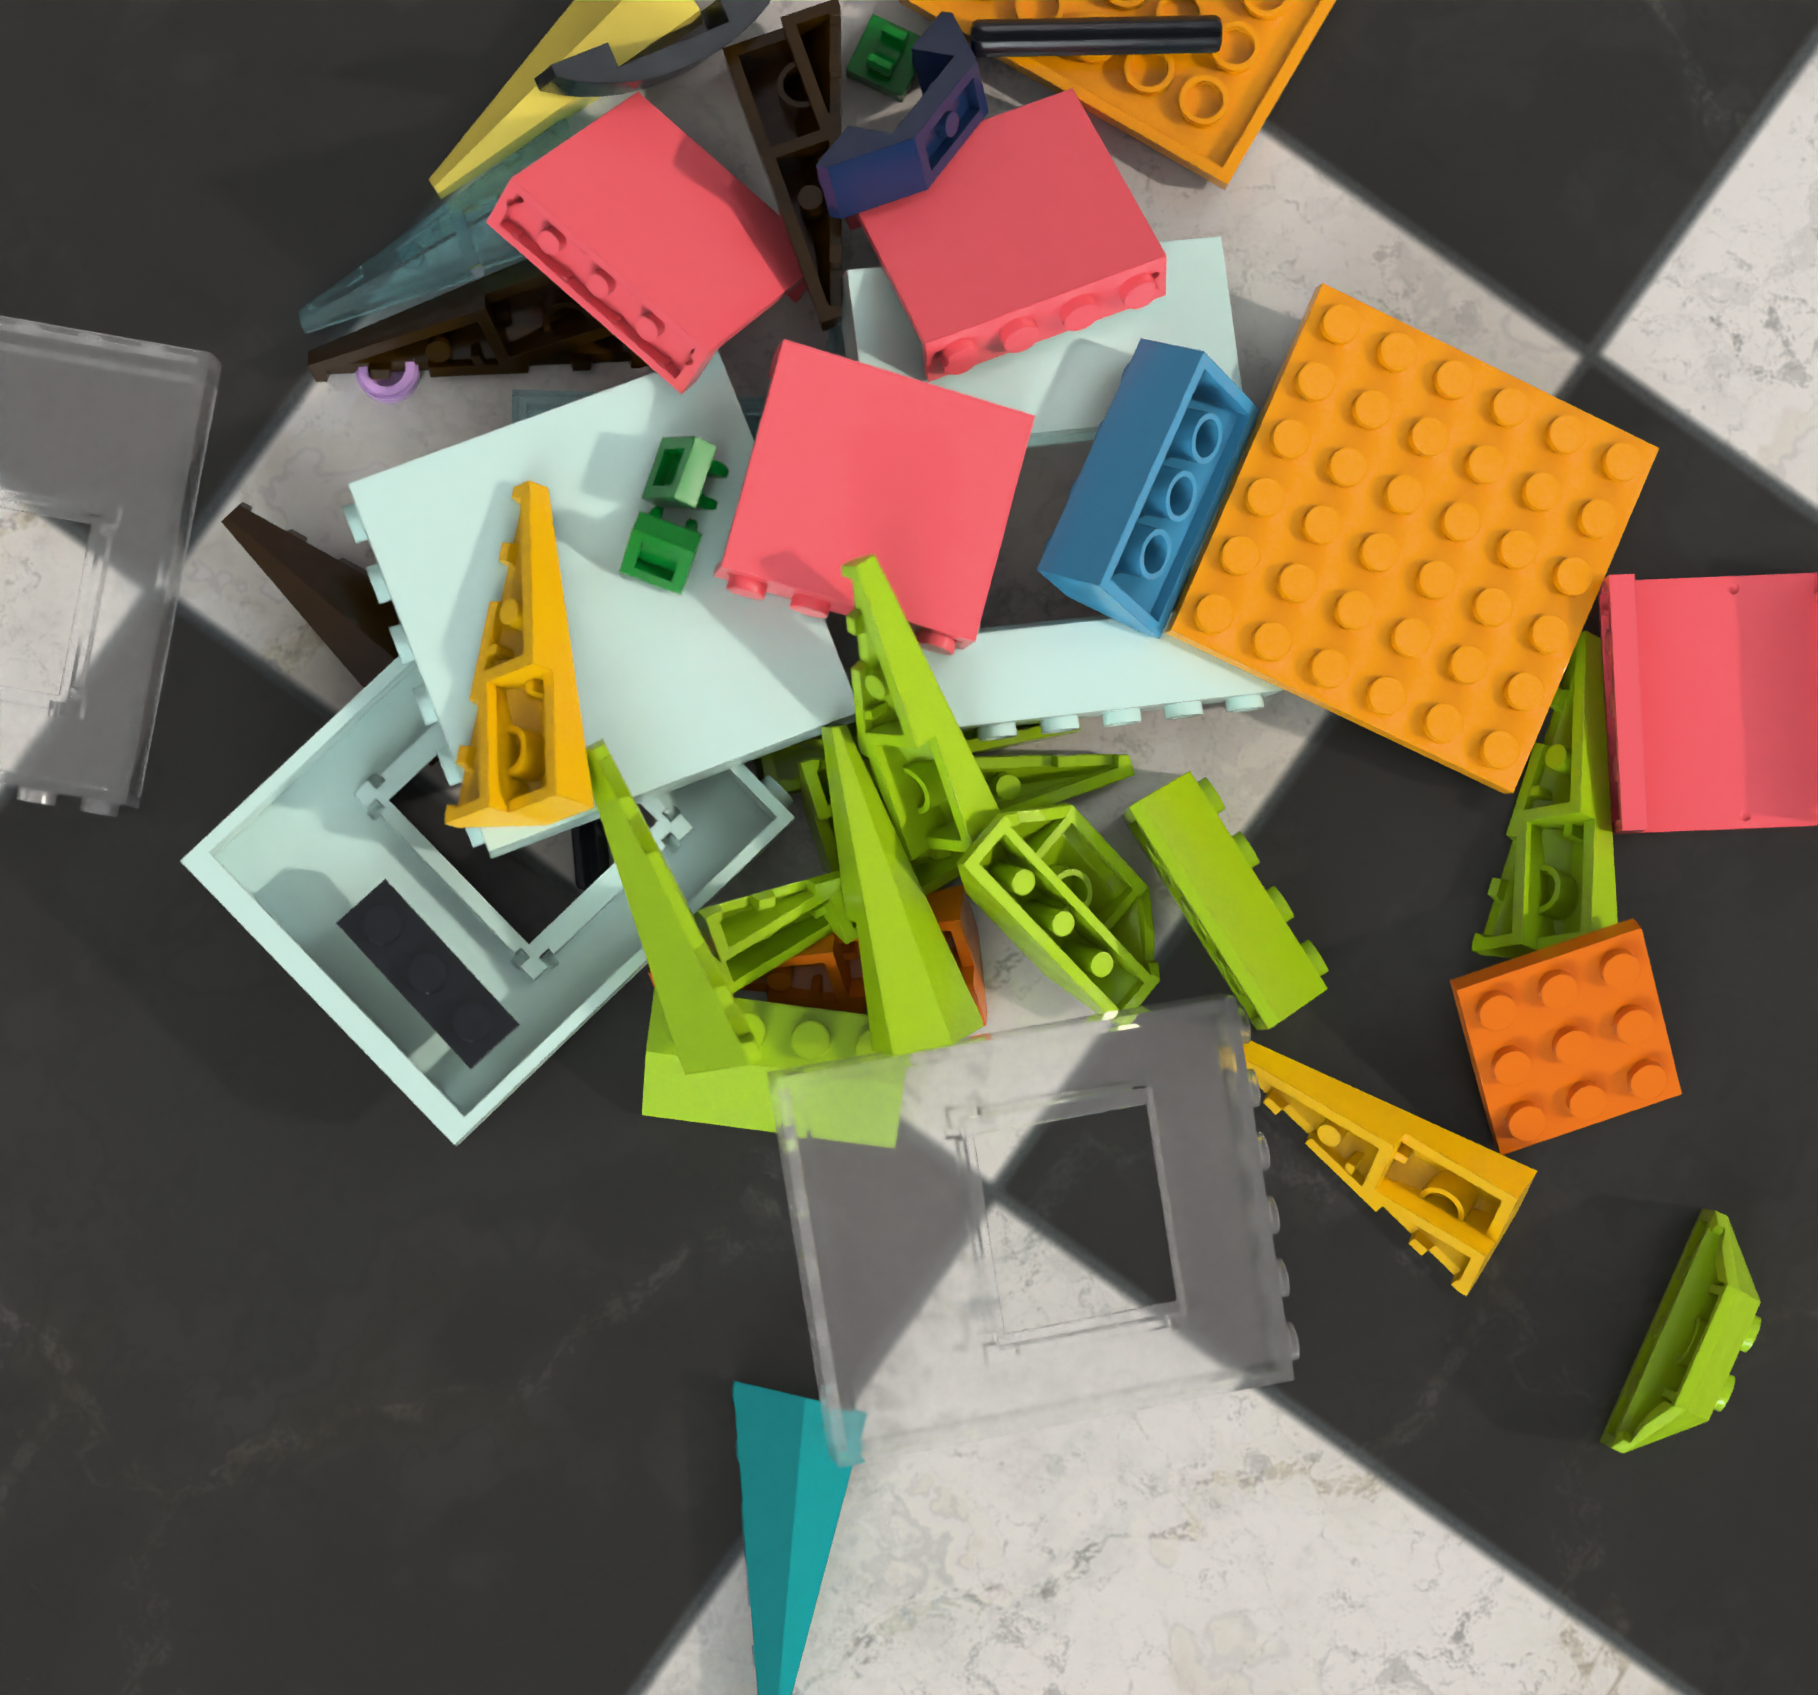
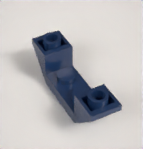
[816,11,989,219]

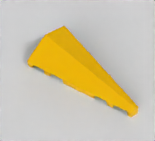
[445,480,594,828]
[1222,1036,1537,1296]

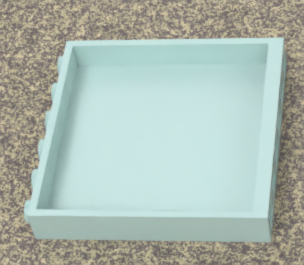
[342,349,856,859]

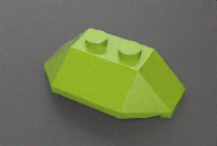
[957,803,1160,1029]
[1599,1208,1761,1453]

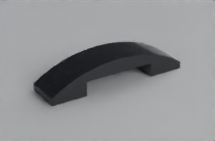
[534,0,771,97]

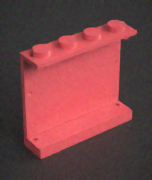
[844,88,1167,382]
[486,92,807,394]
[713,339,1035,655]
[1598,572,1818,834]

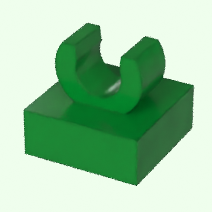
[846,14,920,103]
[641,436,729,510]
[619,506,702,595]

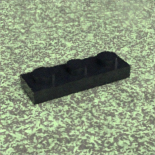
[336,879,520,1070]

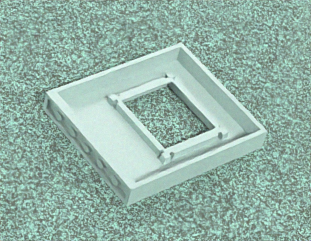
[841,236,1283,741]
[181,656,795,1146]

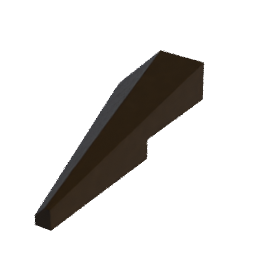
[722,0,842,332]
[308,259,649,382]
[221,502,439,767]

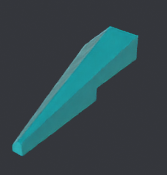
[731,1380,867,1695]

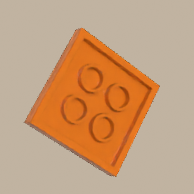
[1450,918,1682,1155]

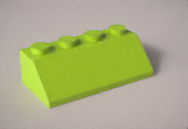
[1121,771,1329,1030]
[642,987,907,1148]

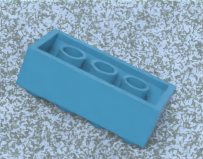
[1037,338,1260,639]

